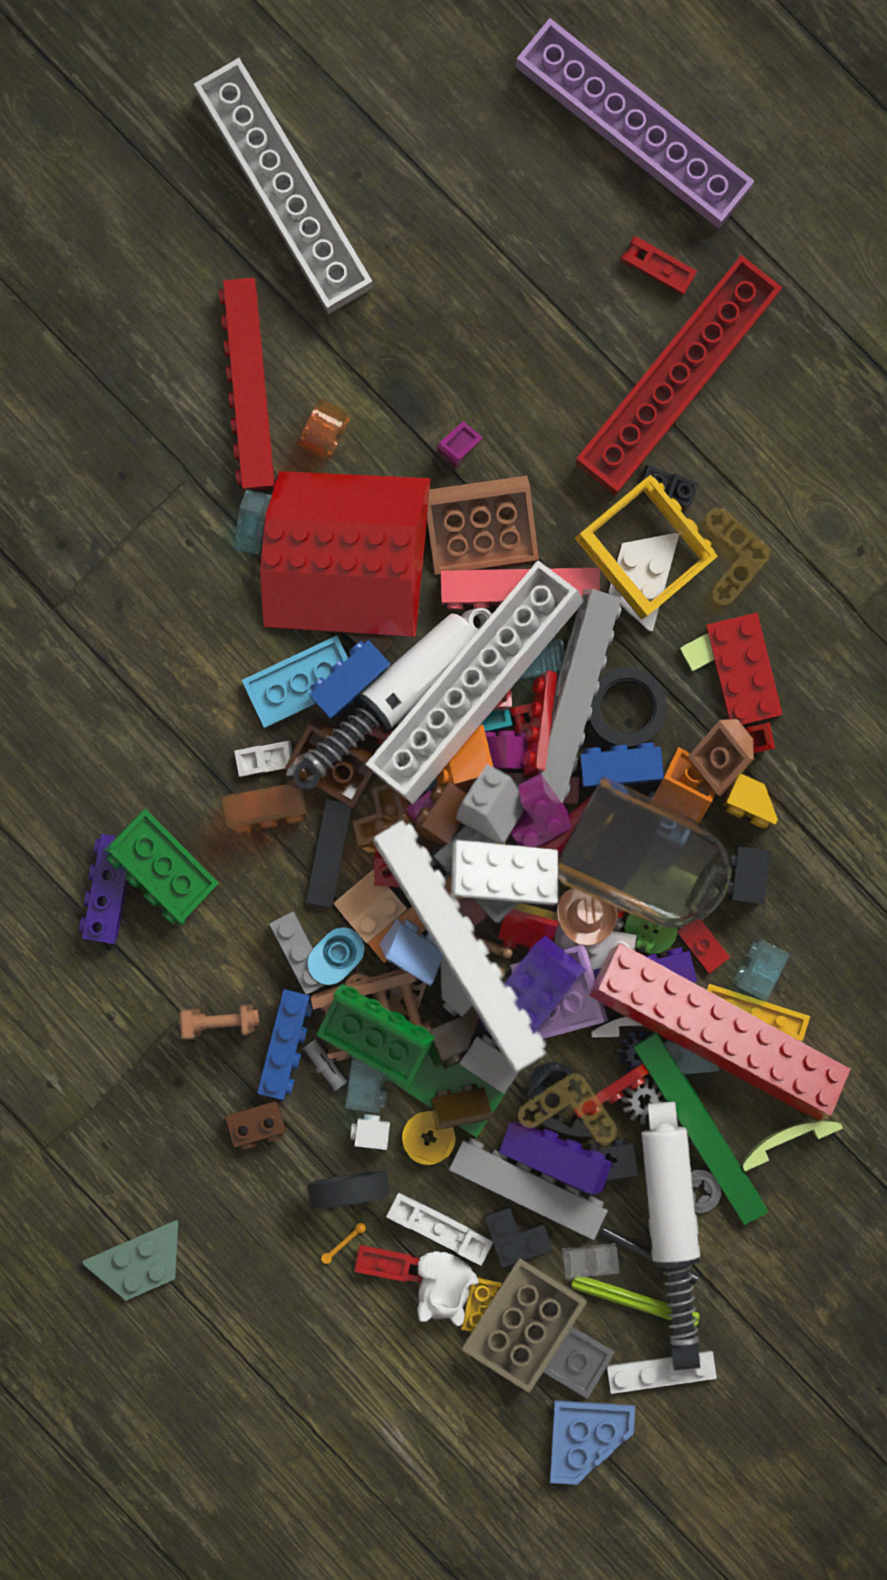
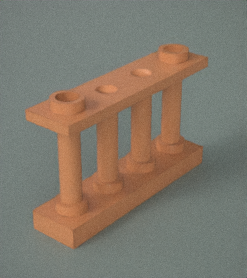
[311,969,432,1061]
[181,1005,259,1038]

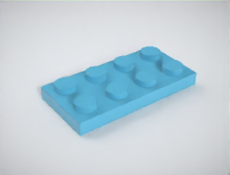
[242,636,348,728]

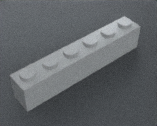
[449,1138,607,1240]

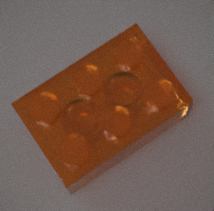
[222,784,309,834]

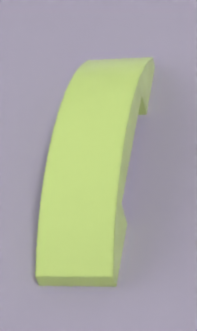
[740,1120,843,1171]

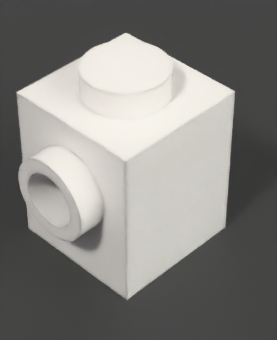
[350,1114,390,1150]

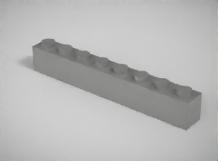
[529,589,621,803]

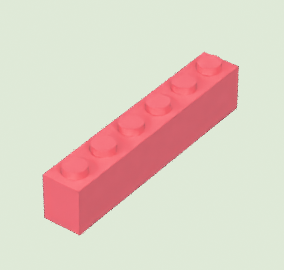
[441,568,600,610]

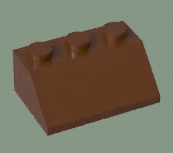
[285,716,376,808]

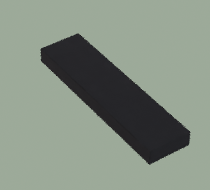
[306,799,352,908]

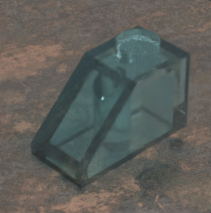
[234,489,272,555]

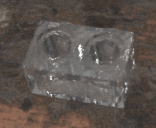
[562,1243,619,1279]

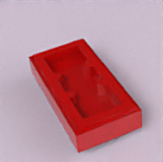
[677,915,730,974]

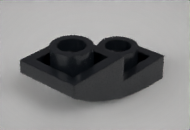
[639,465,698,508]
[542,1114,599,1137]

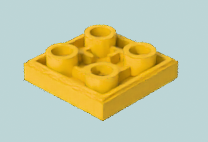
[461,1277,503,1332]

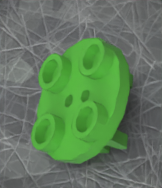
[625,902,678,954]

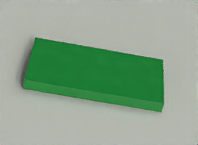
[388,1053,506,1138]

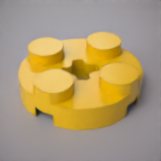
[402,1111,455,1165]

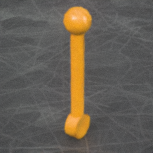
[321,1223,366,1264]

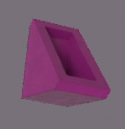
[437,421,483,469]

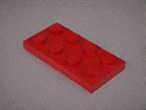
[705,612,783,725]

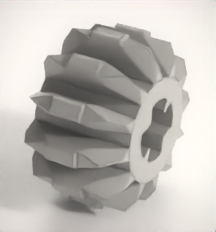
[621,1078,667,1124]

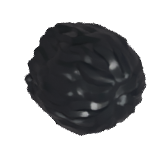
[528,1062,576,1115]

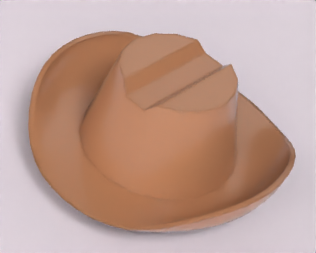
[557,886,617,945]

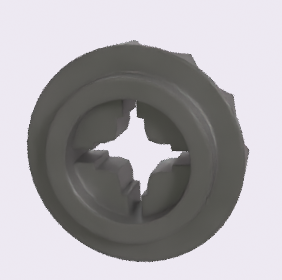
[691,1170,721,1213]

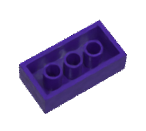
[477,936,586,1034]

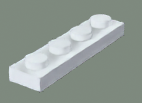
[607,1351,717,1394]

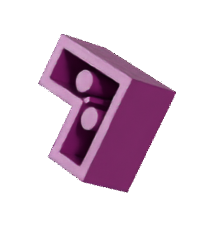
[485,731,528,771]
[511,774,571,848]

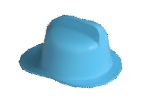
[307,927,364,985]

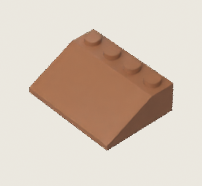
[427,476,539,575]

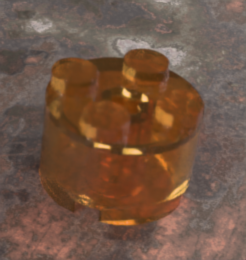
[296,398,351,459]

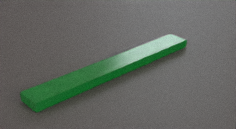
[634,1033,768,1225]

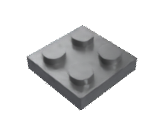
[543,1326,615,1399]

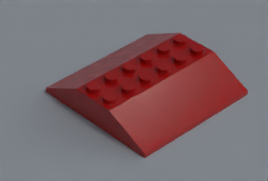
[260,471,431,637]

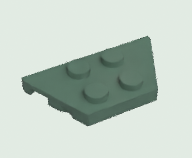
[82,1219,179,1300]

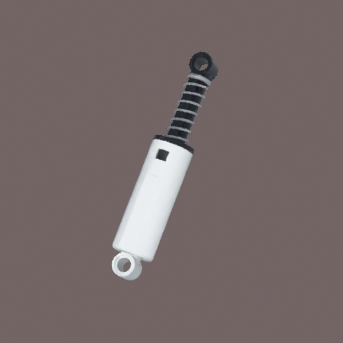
[286,608,492,789]
[642,1102,701,1371]

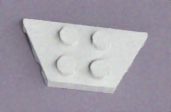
[608,533,679,632]

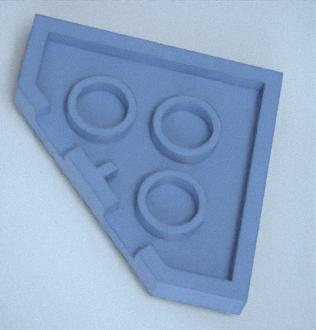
[550,1400,635,1484]

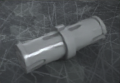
[303,1039,348,1092]

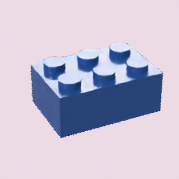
[309,640,391,722]
[578,743,664,789]

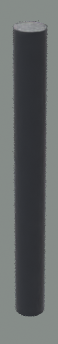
[600,1226,699,1285]

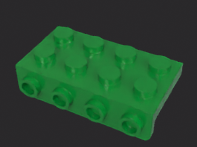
[103,809,219,925]
[317,984,435,1088]

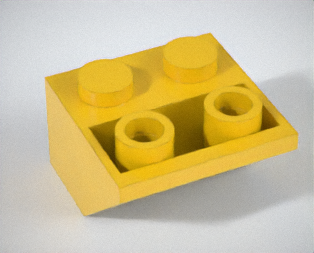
[722,774,778,829]

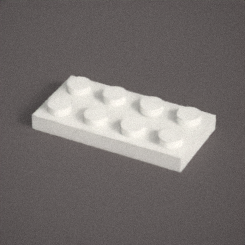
[453,841,557,905]

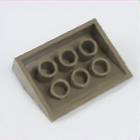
[461,1258,587,1393]

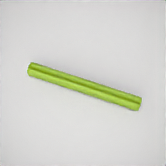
[571,1274,700,1327]

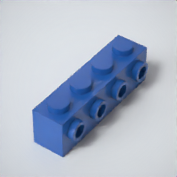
[258,989,313,1100]

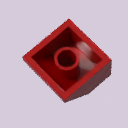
[498,909,559,953]

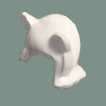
[418,1251,479,1326]

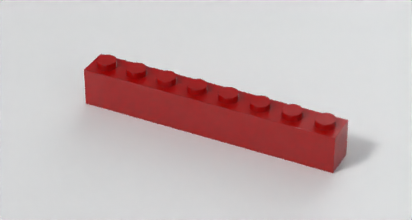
[219,277,275,492]

